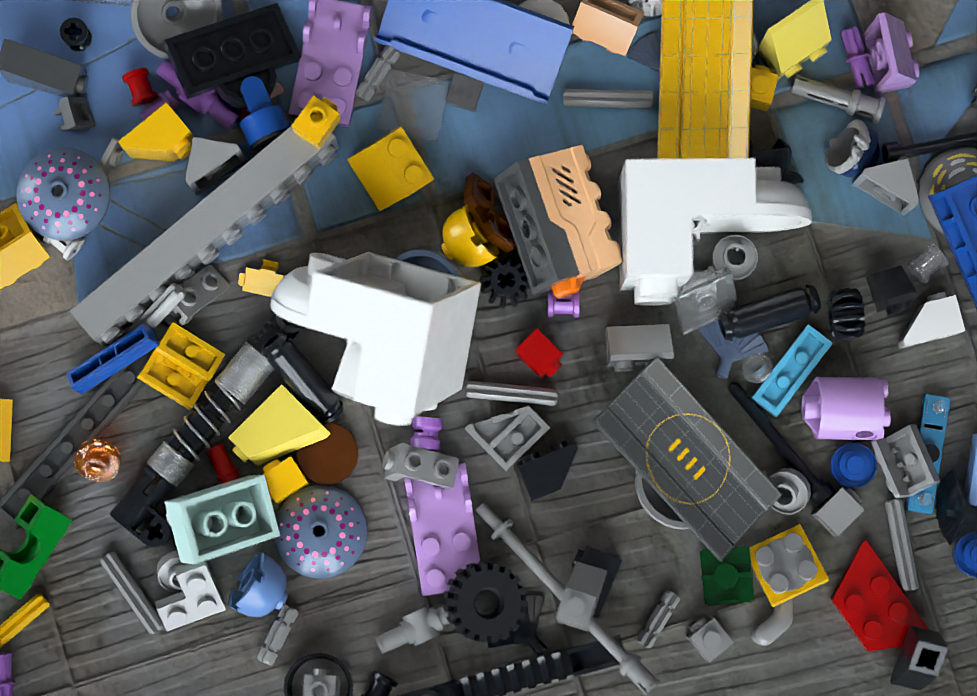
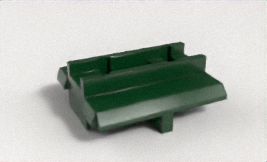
[700,546,755,606]

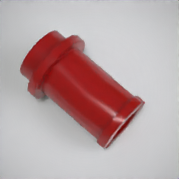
[206,444,240,484]

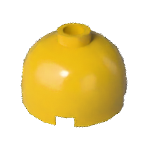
[441,205,499,268]

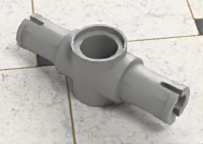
[375,606,449,654]

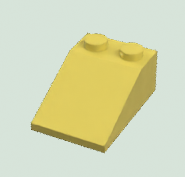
[757,0,832,79]

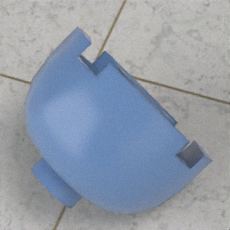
[228,553,288,617]

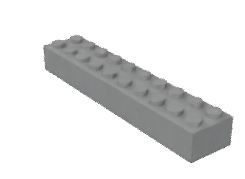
[69,126,339,346]

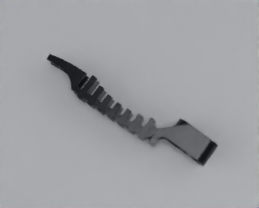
[397,634,624,696]

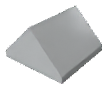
[185,137,246,195]
[852,158,919,216]

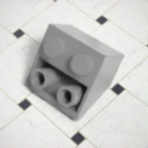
[605,324,674,372]

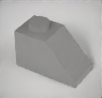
[556,561,607,632]

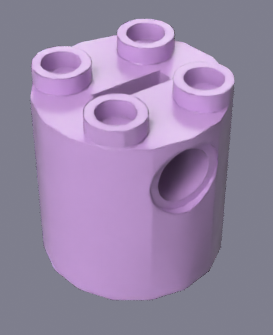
[801,377,891,440]

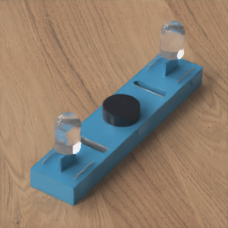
[906,394,951,514]

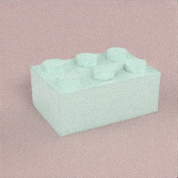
[165,475,280,564]

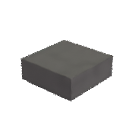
[446,73,484,112]

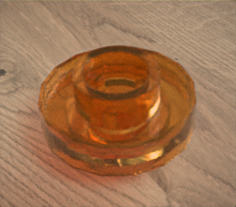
[74,440,121,482]

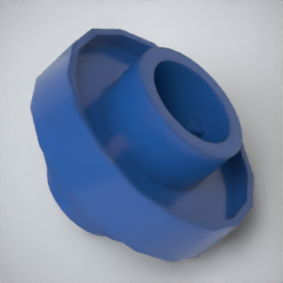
[830,443,877,489]
[953,531,977,578]

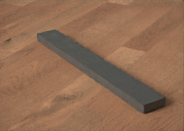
[0,322,168,529]

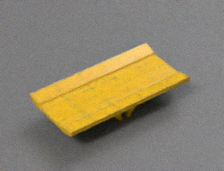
[657,0,754,159]

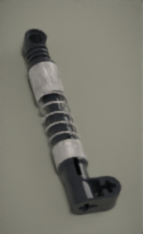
[109,313,304,547]

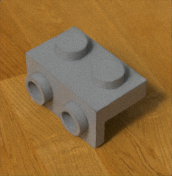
[871,424,940,498]

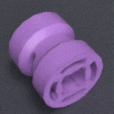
[410,417,443,451]

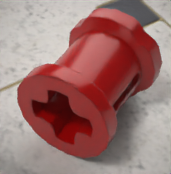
[122,67,158,107]

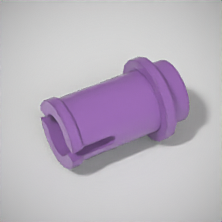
[139,90,180,120]

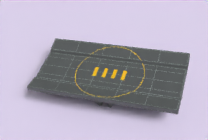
[593,357,782,561]

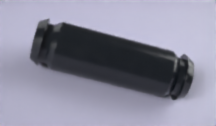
[718,284,821,341]
[261,333,344,424]

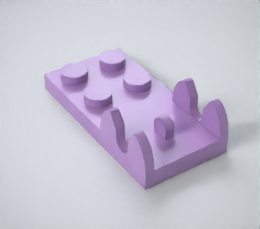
[289,0,373,127]
[404,463,480,596]

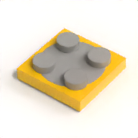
[750,524,829,607]

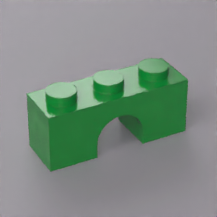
[0,494,72,600]

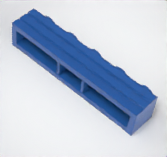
[67,323,160,394]

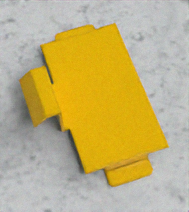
[238,259,285,297]

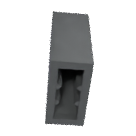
[0,38,89,97]

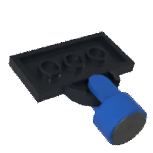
[163,3,301,151]

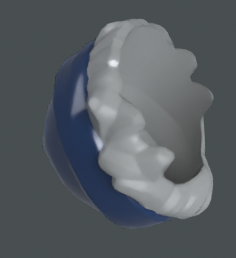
[824,119,880,177]

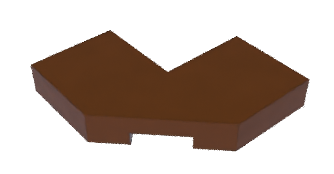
[464,172,515,253]

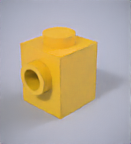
[751,65,779,111]
[291,95,341,150]
[262,456,310,504]

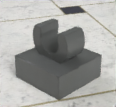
[54,97,95,131]

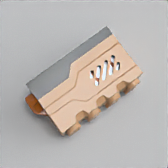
[494,145,623,298]

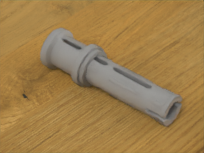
[791,74,886,124]

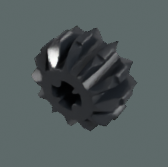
[480,256,531,309]
[827,287,865,341]

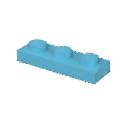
[751,324,833,417]

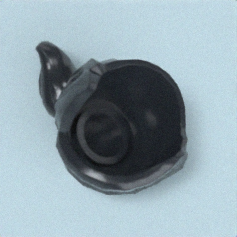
[749,138,804,185]

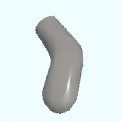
[752,598,793,646]

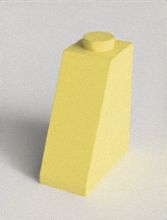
[228,384,331,466]

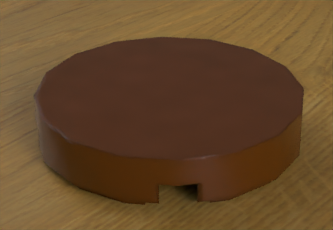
[296,423,359,485]

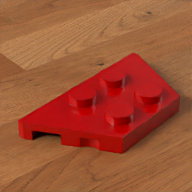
[830,540,929,651]

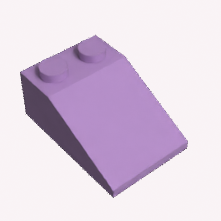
[862,12,919,94]

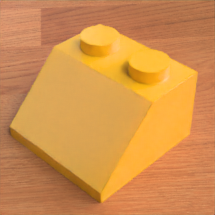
[118,102,194,162]
[346,126,435,211]
[0,203,50,289]

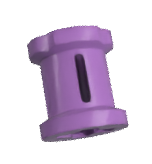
[547,290,579,317]

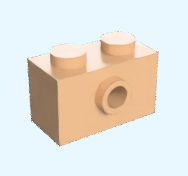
[572,0,645,56]

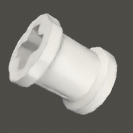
[43,236,85,261]

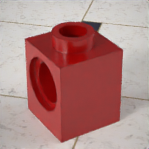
[514,328,563,379]

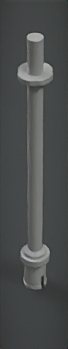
[476,503,660,696]

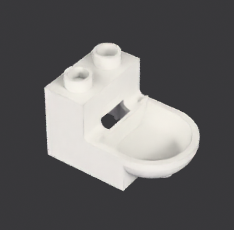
[618,158,812,306]
[270,252,481,425]

